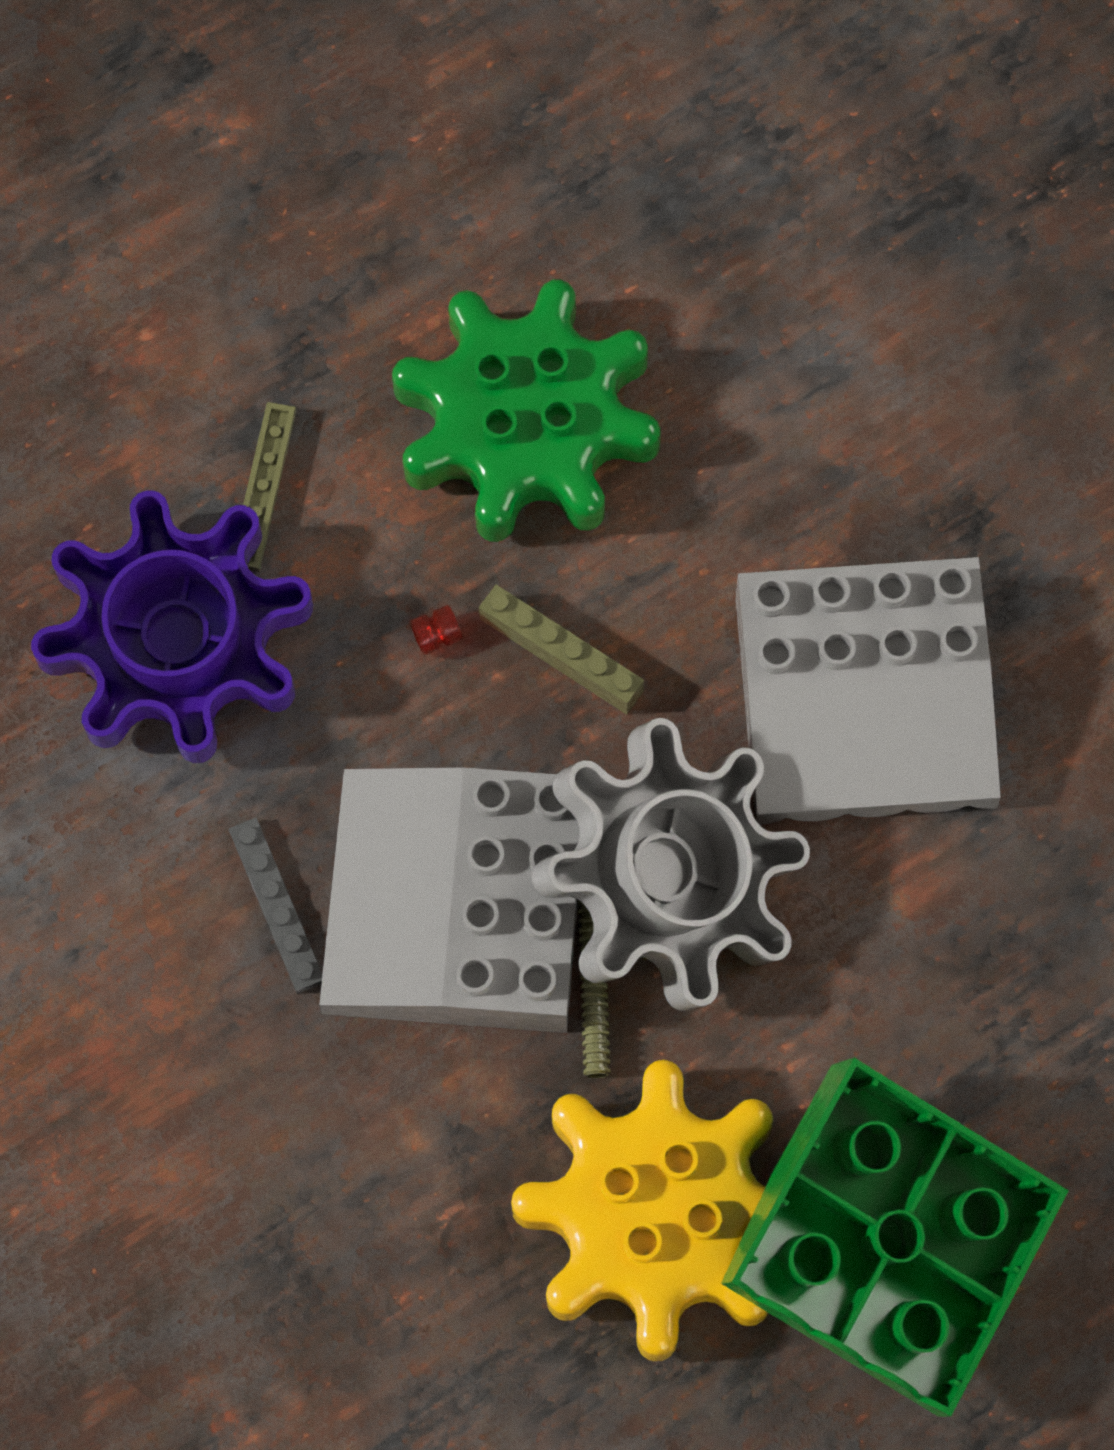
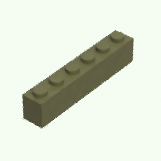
[479,585,644,715]

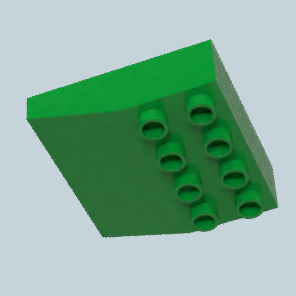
[721,1057,1068,1417]

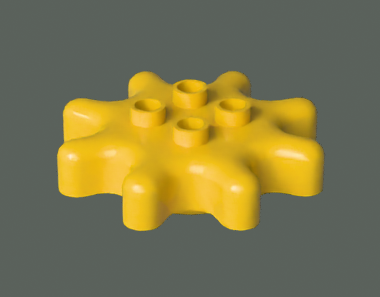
[511,1059,773,1362]

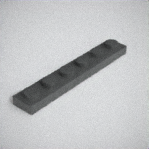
[228,818,323,994]

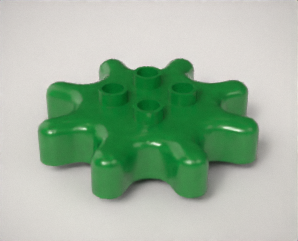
[392,279,661,542]

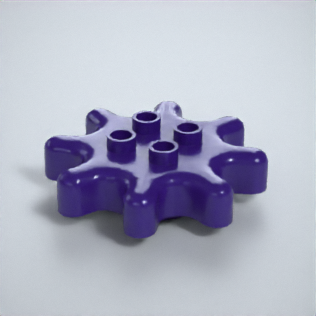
[31,490,313,763]

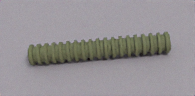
[578,901,611,1078]

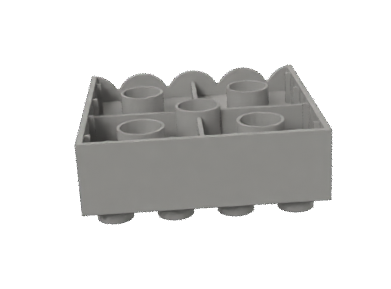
[735,557,1001,825]
[319,767,579,1033]

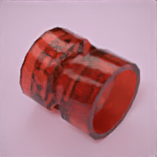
[409,604,463,656]

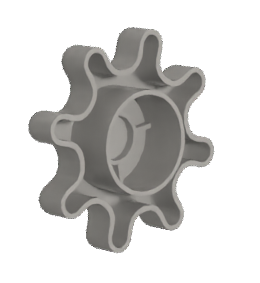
[532,718,810,1011]

